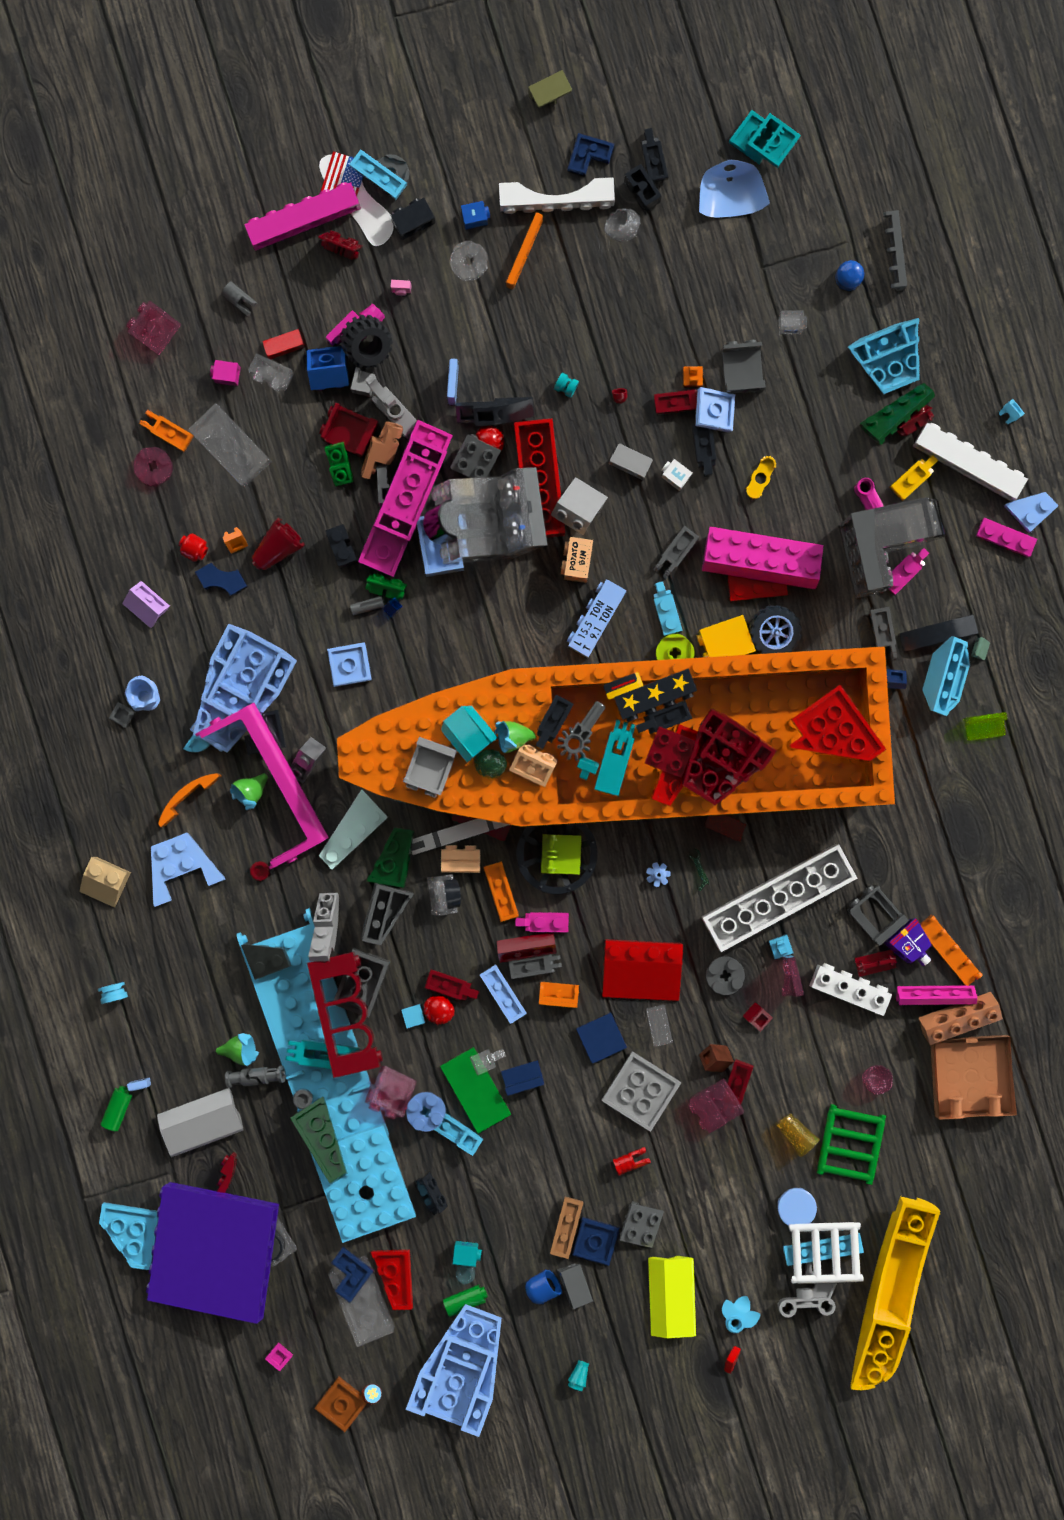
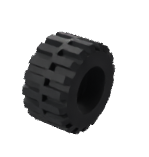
[340,315,393,369]

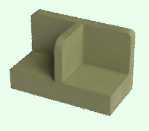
[528,70,572,108]

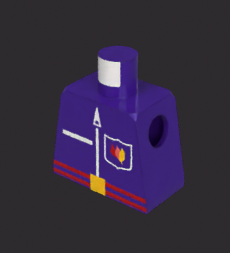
[884,918,931,967]

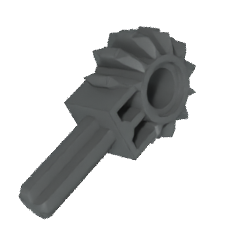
[557,701,605,761]

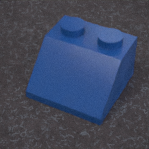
[307,346,349,390]

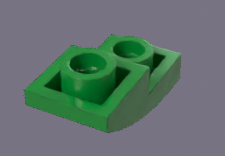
[324,442,354,486]

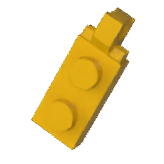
[890,455,938,501]

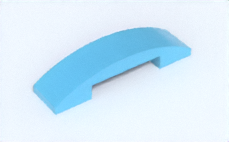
[421,1106,483,1156]

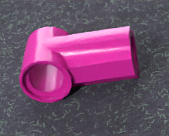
[854,478,885,515]

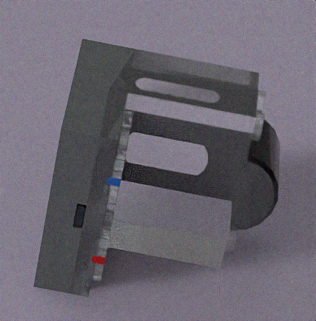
[423,467,547,564]
[839,497,946,599]

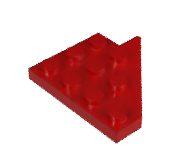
[789,685,886,761]

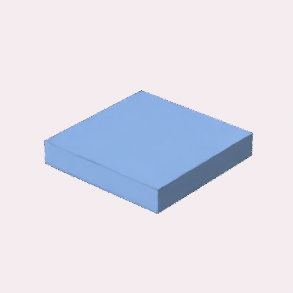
[447,359,459,405]
[695,387,735,433]
[327,642,372,687]

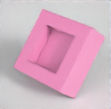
[391,280,411,296]

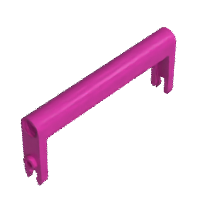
[195,703,328,869]

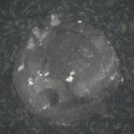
[604,208,640,242]

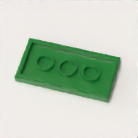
[440,1047,511,1133]

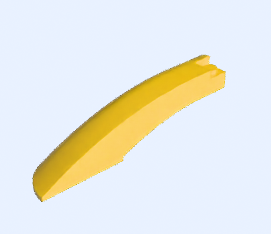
[850,1196,940,1390]

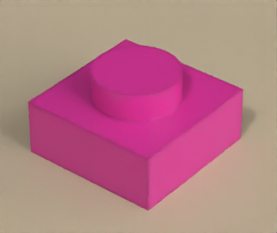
[265,1342,293,1371]

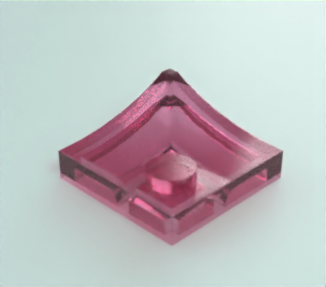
[782,954,804,997]

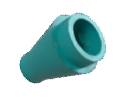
[568,1360,589,1391]

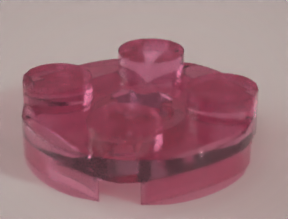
[134,447,173,486]

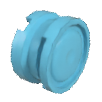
[98,982,128,1004]

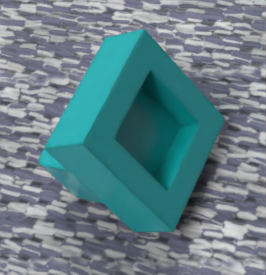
[577,756,600,780]

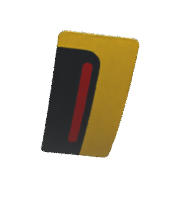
[603,672,643,700]

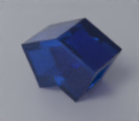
[382,598,403,618]

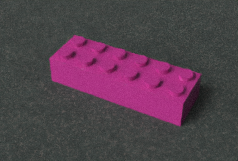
[702,527,824,589]

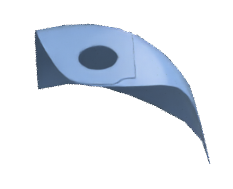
[699,160,770,218]

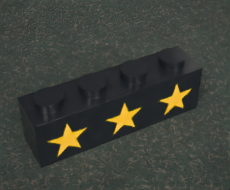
[613,668,697,722]

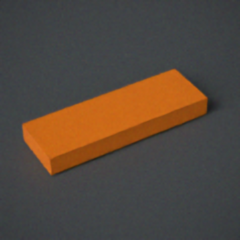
[484,861,519,922]

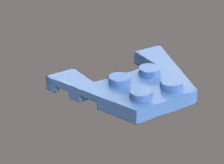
[151,833,225,907]

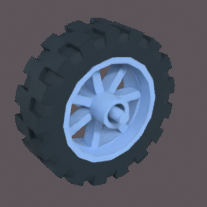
[749,605,802,654]

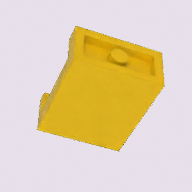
[697,615,756,657]

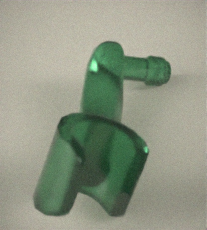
[689,849,709,891]

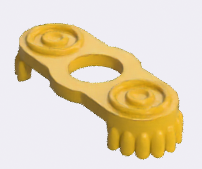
[746,456,776,499]

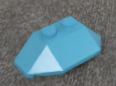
[923,636,970,716]

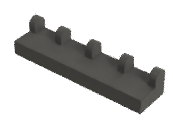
[883,210,907,291]

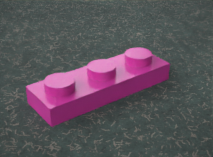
[976,518,1037,558]

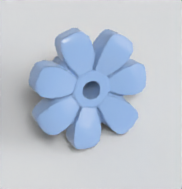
[646,862,670,887]

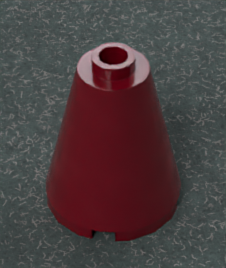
[252,518,305,570]

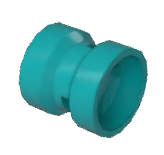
[554,372,579,398]

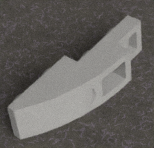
[308,893,339,962]

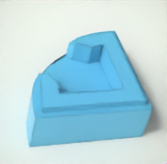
[183,735,211,752]

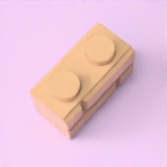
[441,845,480,873]

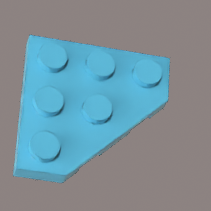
[99,1203,158,1270]

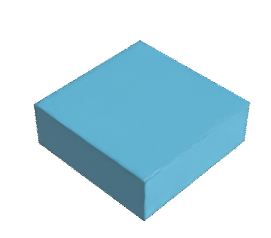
[401,1004,425,1028]

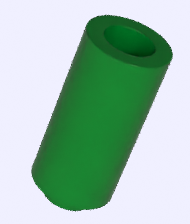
[100,1086,133,1131]
[443,1284,488,1318]

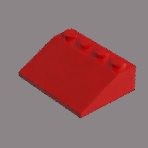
[602,939,683,1001]

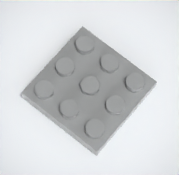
[602,1051,681,1132]

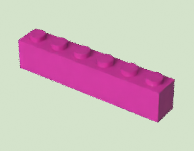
[244,182,361,251]

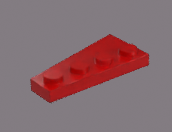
[650,724,698,806]

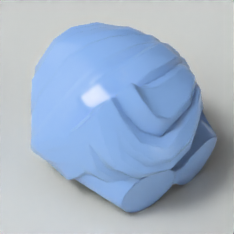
[125,676,160,711]

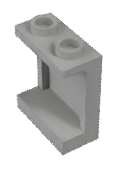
[551,477,608,535]
[403,737,457,798]

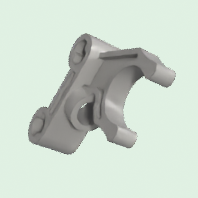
[365,374,417,440]
[777,1262,842,1318]

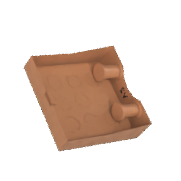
[931,1035,1017,1120]

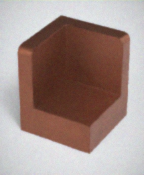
[699,1044,734,1072]

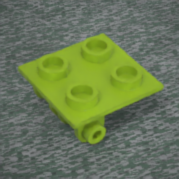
[541,834,581,875]

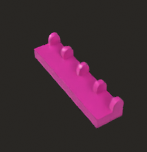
[896,986,978,1005]

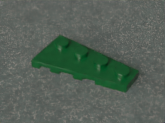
[860,383,935,445]
[290,1097,348,1184]

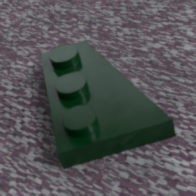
[367,827,414,888]

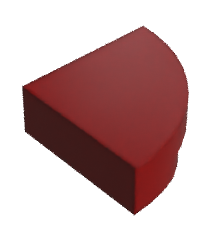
[724,1346,741,1374]

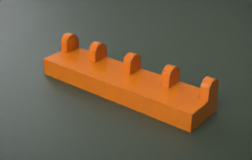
[920,915,983,986]

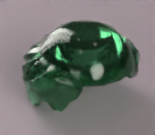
[474,749,507,779]

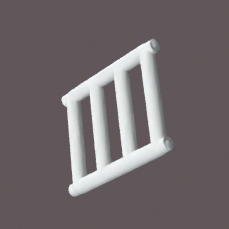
[789,1222,864,1284]

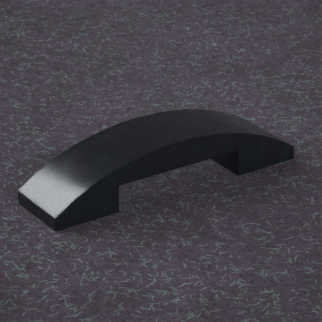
[899,615,978,652]

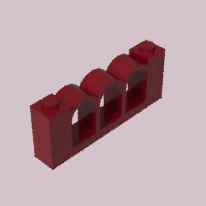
[307,951,383,1078]

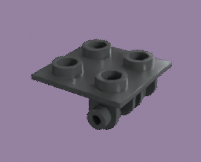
[450,434,501,484]
[619,1201,664,1248]

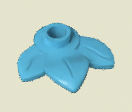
[722,1296,760,1333]

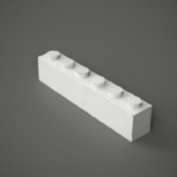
[913,423,1028,502]

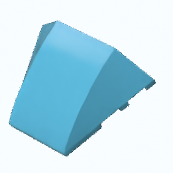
[848,318,919,394]

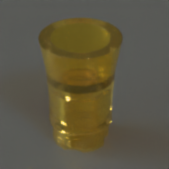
[777,1113,820,1157]

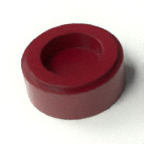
[250,861,270,881]

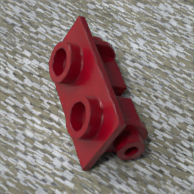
[897,405,934,437]
[855,949,897,977]

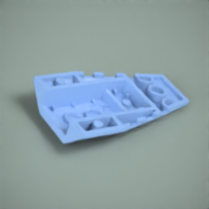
[193,624,297,752]
[406,1304,502,1437]

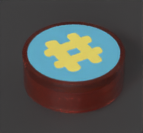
[361,1384,382,1404]

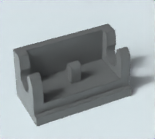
[557,1263,593,1309]

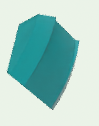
[441,706,498,763]

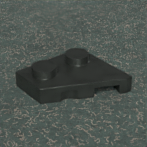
[241,943,291,980]

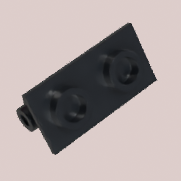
[415,1172,448,1215]

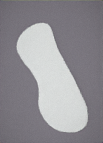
[319,154,393,246]

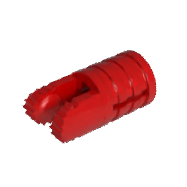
[612,1147,651,1176]

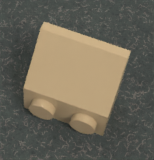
[80,857,131,907]

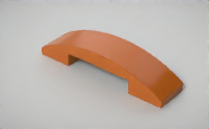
[158,773,222,827]

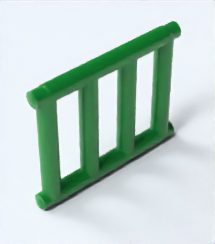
[817,1104,886,1185]

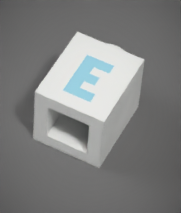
[661,459,692,491]

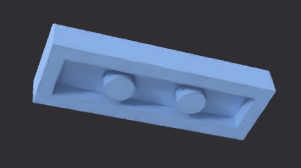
[480,964,527,1024]

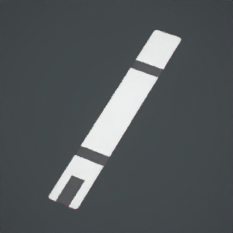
[411,819,510,855]

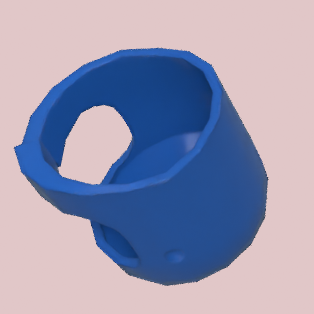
[835,260,864,291]
[525,1270,562,1305]

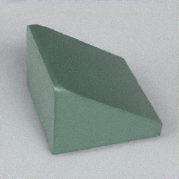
[971,637,990,660]

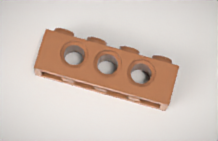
[919,992,1003,1045]

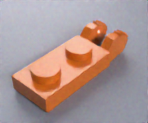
[139,410,194,452]

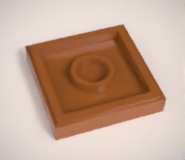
[314,1376,368,1432]

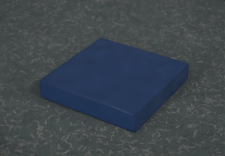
[576,1012,627,1064]
[572,1217,620,1266]

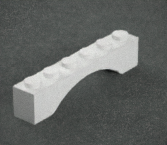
[499,178,615,214]

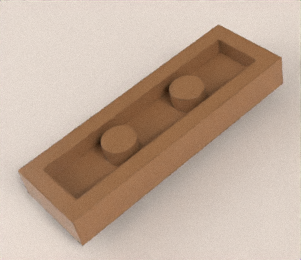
[550,1196,583,1259]

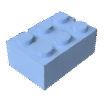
[417,511,464,577]

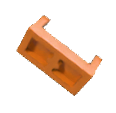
[539,982,579,1008]

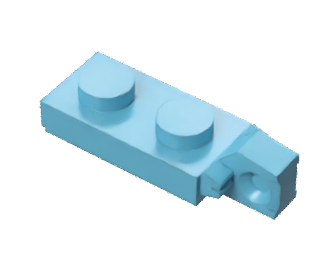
[653,581,683,636]

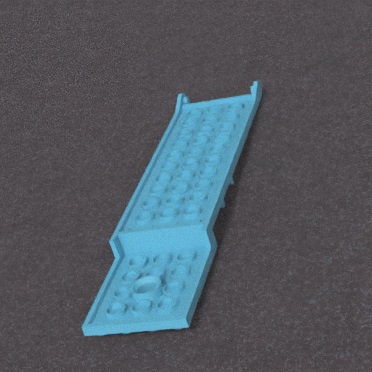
[237,908,416,1243]

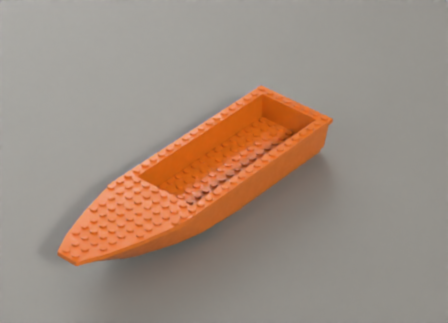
[337,647,895,826]

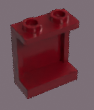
[319,403,379,459]

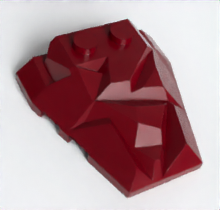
[682,708,777,805]

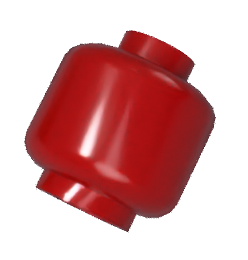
[178,533,209,562]

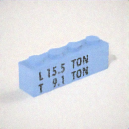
[567,579,626,658]

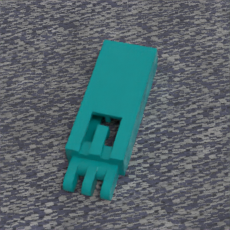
[594,719,635,796]
[285,1039,360,1069]

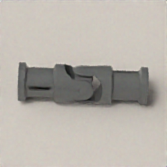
[225,1066,286,1088]

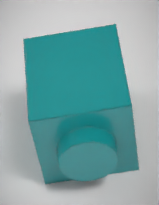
[453,1241,482,1267]

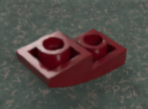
[217,1152,237,1193]

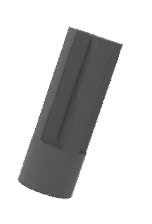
[350,596,384,616]

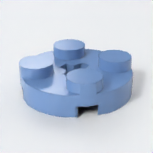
[406,1092,446,1132]

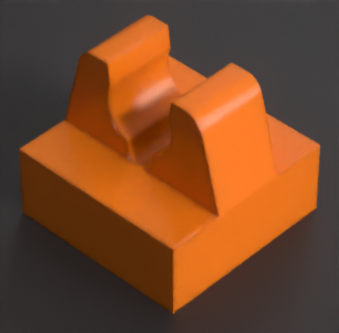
[683,366,703,387]
[223,527,248,553]

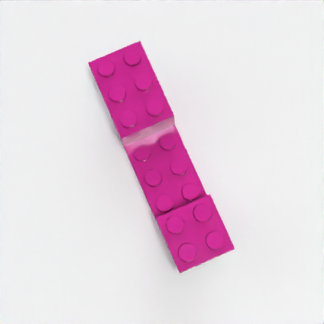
[358,420,453,577]

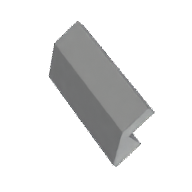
[157,1088,243,1157]

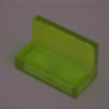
[964,712,1008,741]

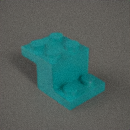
[729,110,801,169]

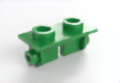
[366,574,407,600]

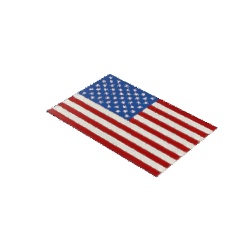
[321,152,363,214]

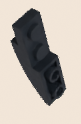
[455,397,535,426]

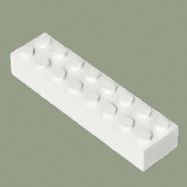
[701,844,857,952]

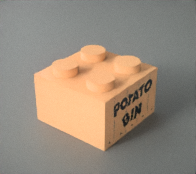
[561,537,593,583]

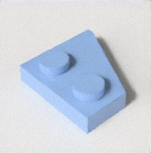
[1004,492,1058,533]

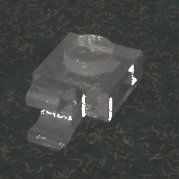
[470,1049,506,1075]

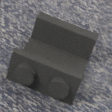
[722,340,766,394]

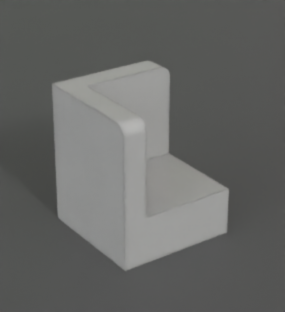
[351,367,376,397]

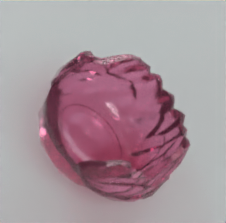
[862,1065,893,1095]

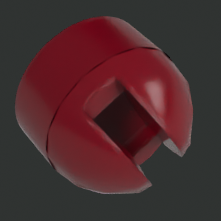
[612,388,628,404]

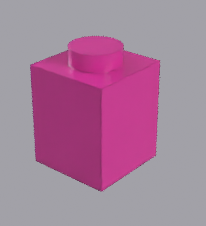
[210,360,241,386]

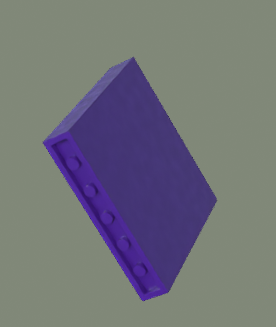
[146,1182,279,1324]

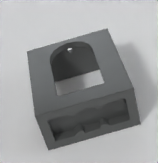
[847,885,909,946]

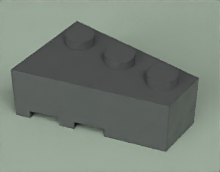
[360,883,414,945]

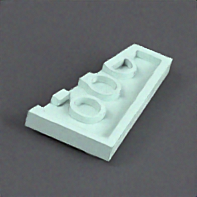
[319,790,388,870]

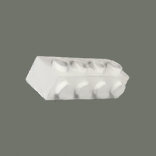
[809,963,892,1016]

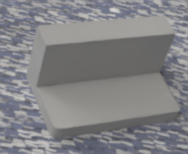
[609,444,653,480]

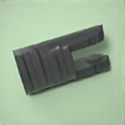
[221,281,258,317]

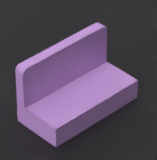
[123,581,170,628]

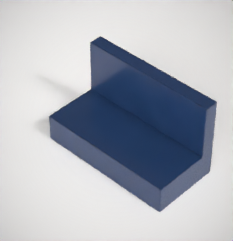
[501,1060,544,1096]

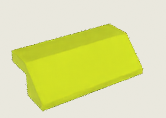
[648,1256,696,1338]

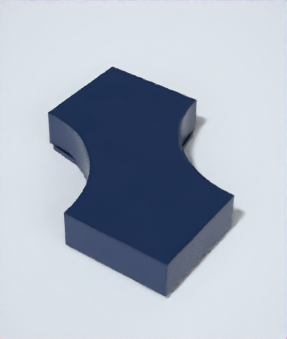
[195,562,248,596]

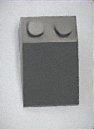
[334,948,390,1018]

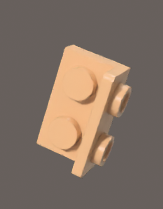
[509,744,557,787]

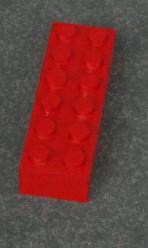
[514,418,565,538]

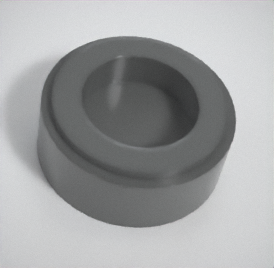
[293,1089,313,1109]

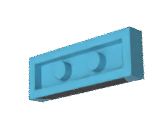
[349,149,407,200]

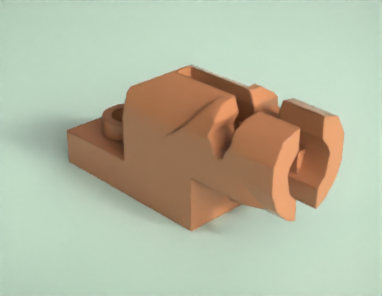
[361,422,403,479]

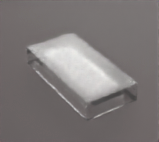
[646,1005,673,1047]

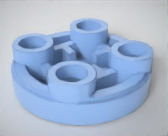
[777,1188,817,1226]

